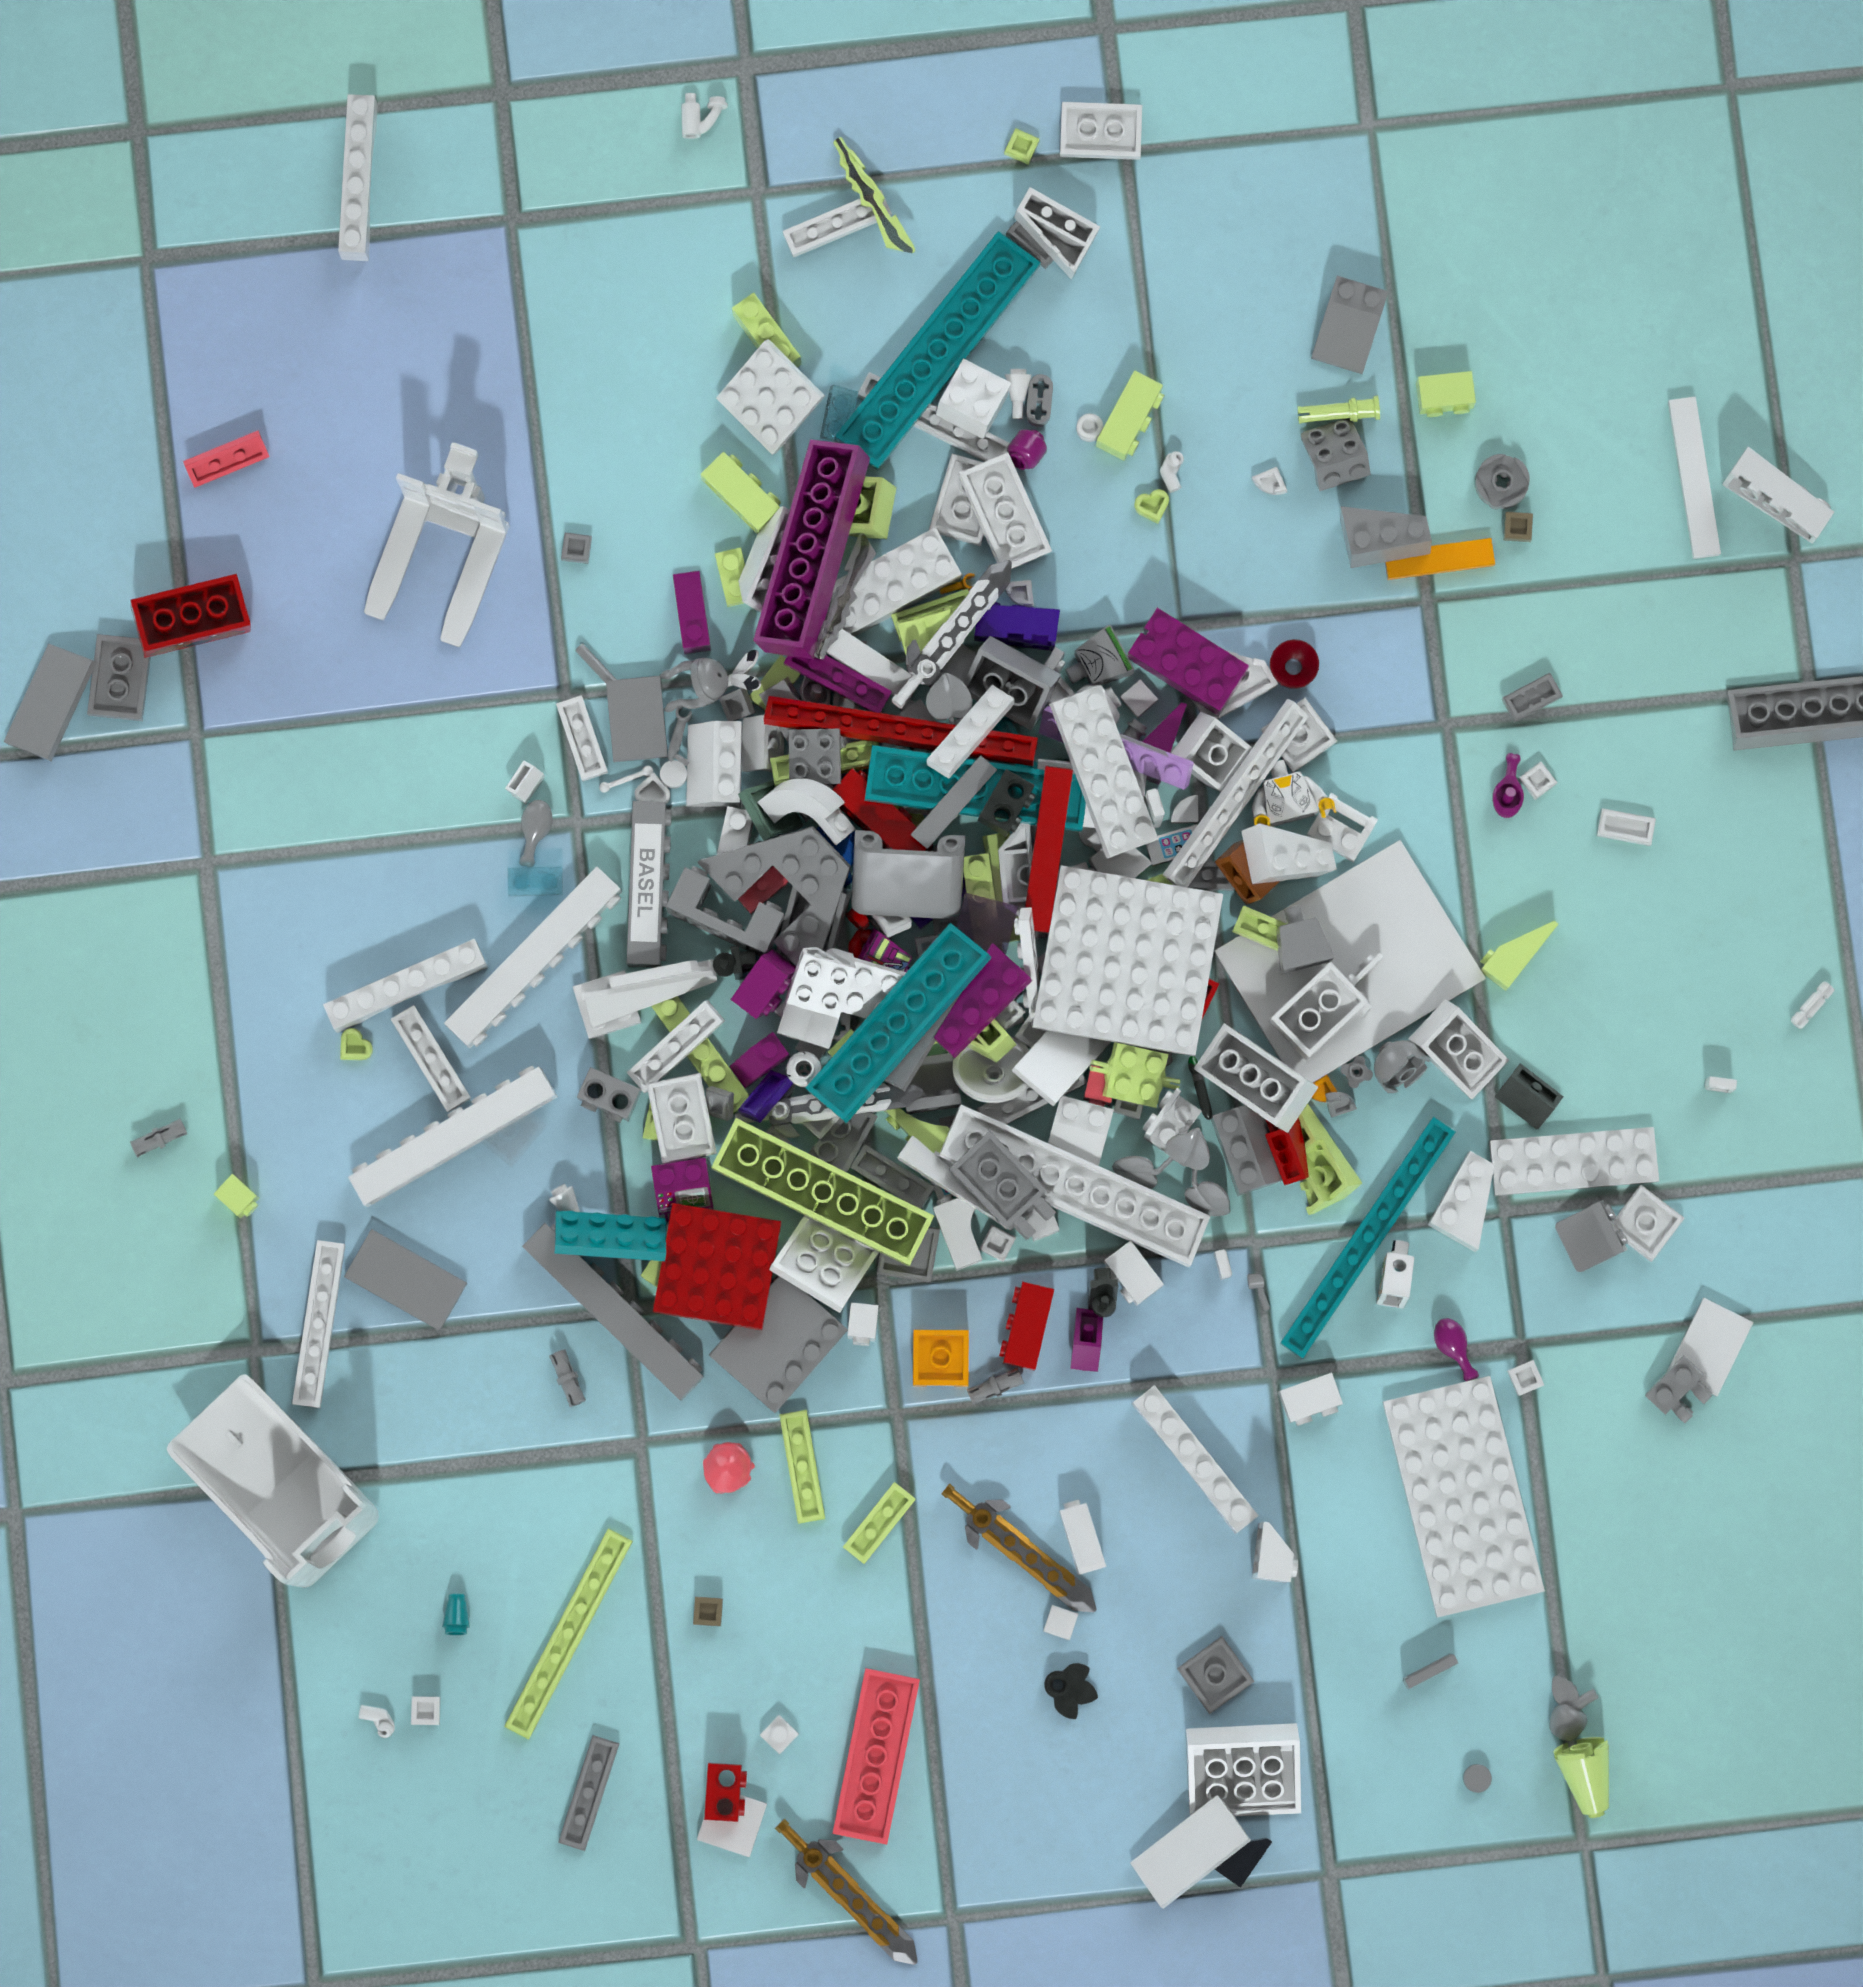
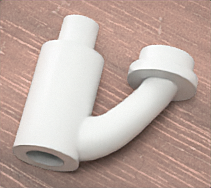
[681,93,728,139]

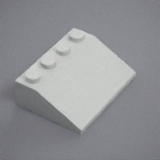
[1186,1723,1301,1816]

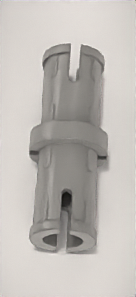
[130,1119,187,1158]
[549,1349,586,1407]
[967,1368,1024,1405]

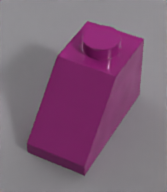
[729,1032,790,1089]
[1070,1308,1103,1372]

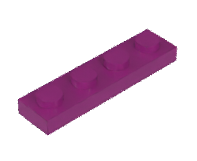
[784,655,892,713]

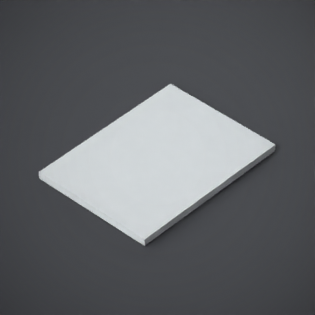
[1214,840,1486,1083]

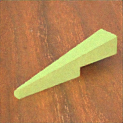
[1298,1104,1362,1215]

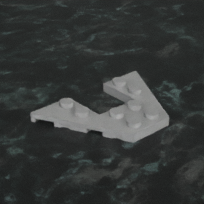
[697,826,851,966]

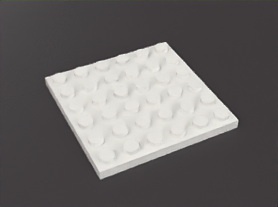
[1032,865,1223,1056]

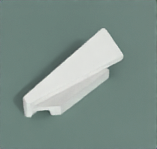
[584,959,717,1027]
[898,1136,1010,1230]

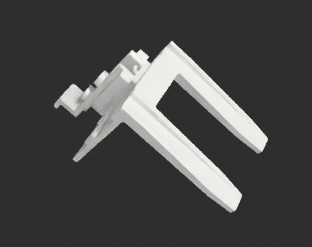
[364,442,510,647]

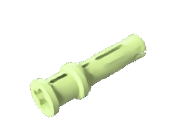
[1297,395,1380,424]

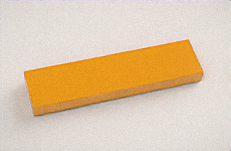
[1385,538,1495,580]

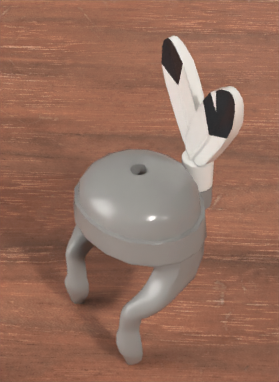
[660,650,761,712]

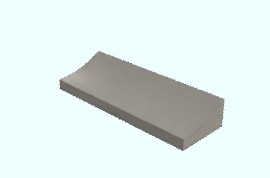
[1727,676,1863,751]

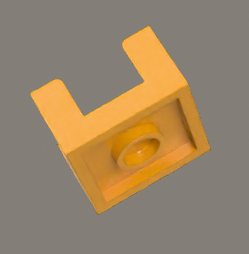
[913,1330,969,1387]

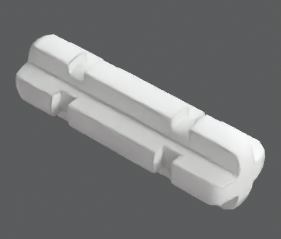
[1791,981,1834,1029]

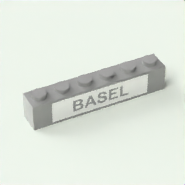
[627,801,672,968]

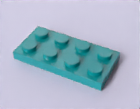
[554,1210,666,1261]

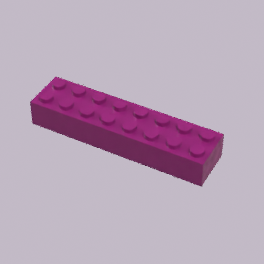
[753,439,870,659]

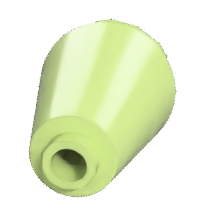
[1553,1737,1609,1818]

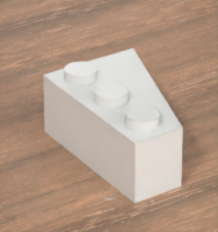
[1241,823,1337,884]

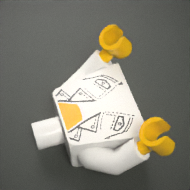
[1251,760,1337,827]

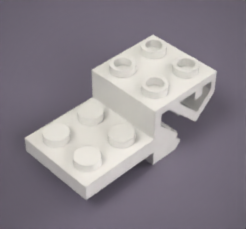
[786,947,906,1019]

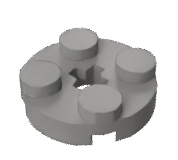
[1475,454,1530,509]

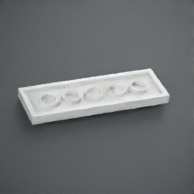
[1049,685,1159,858]
[1489,1127,1659,1196]

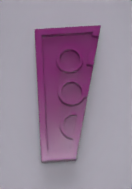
[934,943,1032,1058]

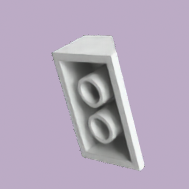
[686,721,742,807]
[1252,1522,1298,1583]

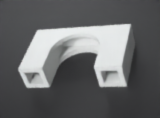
[933,1196,1059,1271]

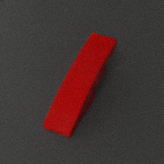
[1265,1118,1309,1186]

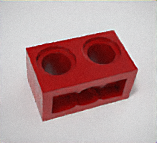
[704,1763,747,1822]

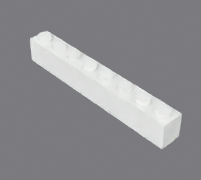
[444,867,622,1049]
[348,1066,558,1207]

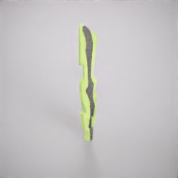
[833,137,915,253]

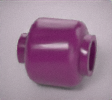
[1007,429,1047,470]

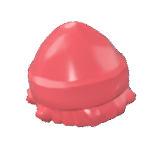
[703,1442,755,1494]

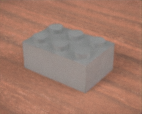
[964,636,1061,730]

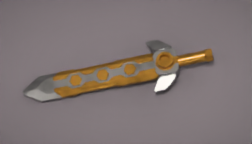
[941,1483,1097,1612]
[775,1819,918,1965]

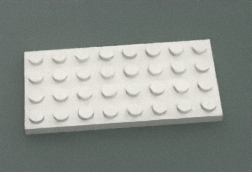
[1382,1376,1545,1618]

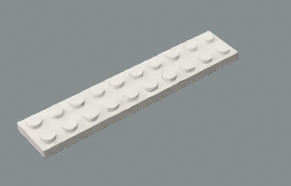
[939,1105,1211,1267]

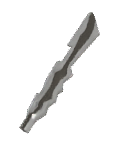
[814,533,876,659]

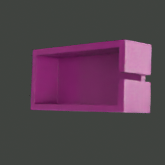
[1128,607,1249,716]

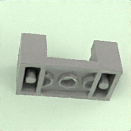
[666,866,785,957]

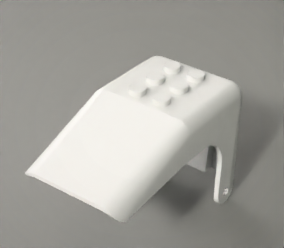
[167,1374,379,1588]

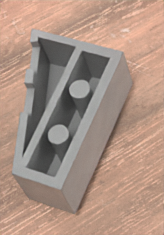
[1340,506,1432,568]

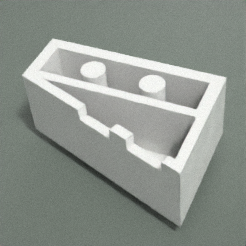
[1014,187,1100,280]
[1427,1151,1495,1252]

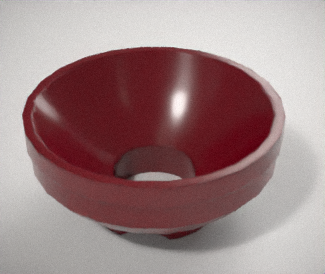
[1270,639,1319,689]

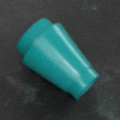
[442,1594,470,1636]

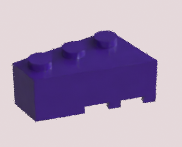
[974,602,1060,651]

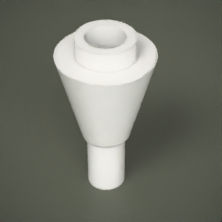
[1005,369,1032,419]
[549,1184,580,1212]

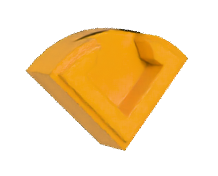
[1312,1075,1337,1103]

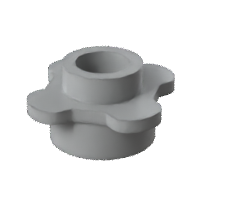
[1340,1056,1373,1088]

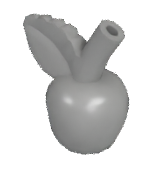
[1549,1676,1599,1741]

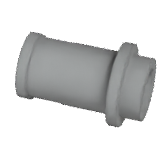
[1123,719,1147,740]

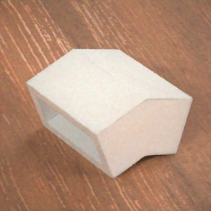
[505,761,545,804]

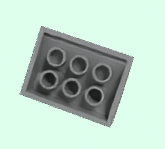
[709,1276,848,1413]

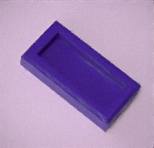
[738,1070,793,1123]

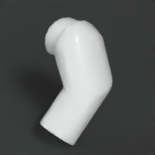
[1160,451,1184,493]
[359,1705,395,1738]

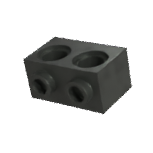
[977,769,1036,837]

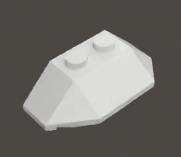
[738,506,790,613]
[998,823,1057,917]

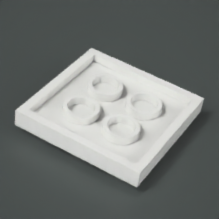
[716,339,825,455]
[769,1215,879,1313]

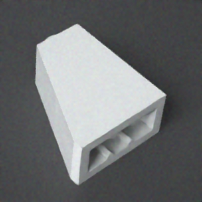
[1059,1500,1106,1575]

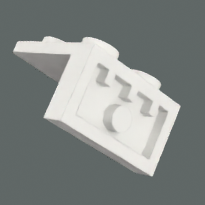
[1143,1088,1202,1155]

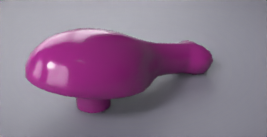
[1492,753,1524,818]
[1434,1318,1479,1381]

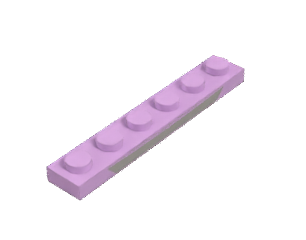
[1039,706,1194,790]

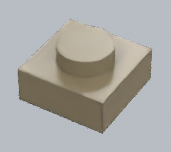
[1503,512,1533,542]
[693,1597,723,1626]

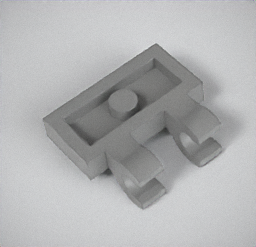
[1645,1355,1712,1423]

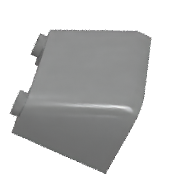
[851,830,965,919]

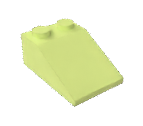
[849,477,897,539]

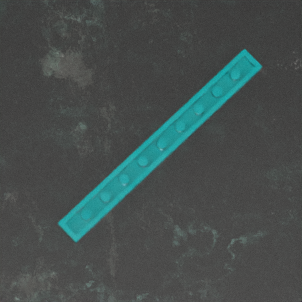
[1280,1116,1456,1359]

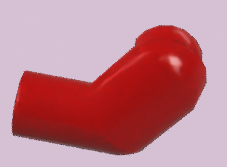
[848,929,872,958]

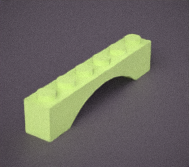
[828,1029,950,1153]

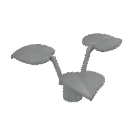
[911,673,1016,766]
[1112,1127,1231,1216]

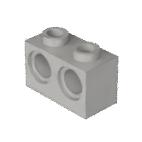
[577,1067,642,1123]

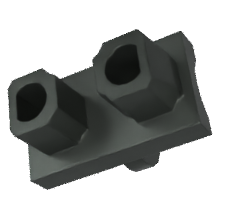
[713,946,757,980]
[1087,1268,1118,1317]

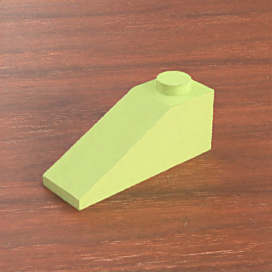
[1480,921,1558,991]

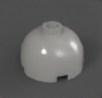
[1374,1040,1430,1093]

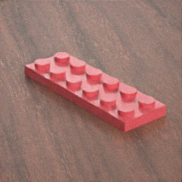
[832,1668,920,1845]

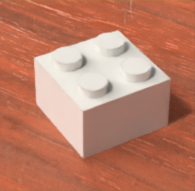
[936,358,1011,439]
[1172,712,1252,792]

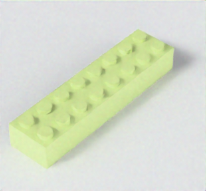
[711,1118,934,1267]

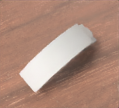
[758,778,855,845]

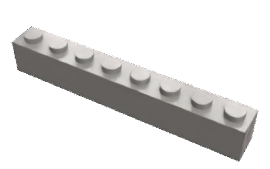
[522,1223,704,1401]

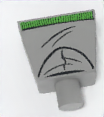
[1065,625,1134,685]

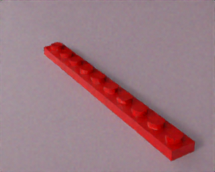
[763,696,1038,766]

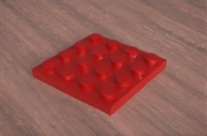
[653,1203,782,1331]

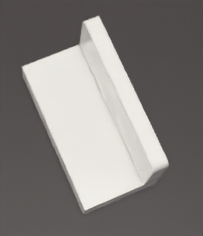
[742,715,784,772]

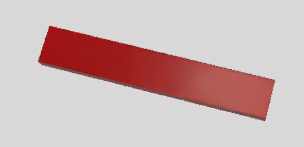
[1025,765,1073,933]

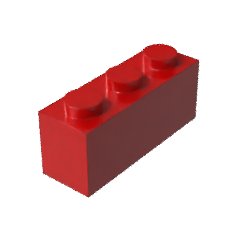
[999,1281,1055,1371]

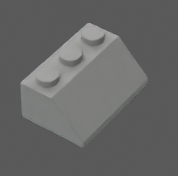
[1211,1105,1282,1196]

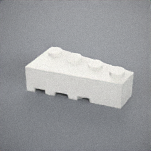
[1722,447,1834,544]

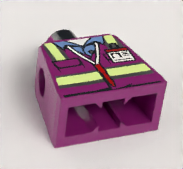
[858,928,912,973]

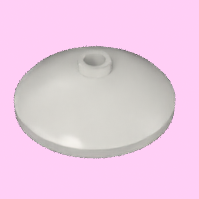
[952,1036,1029,1103]

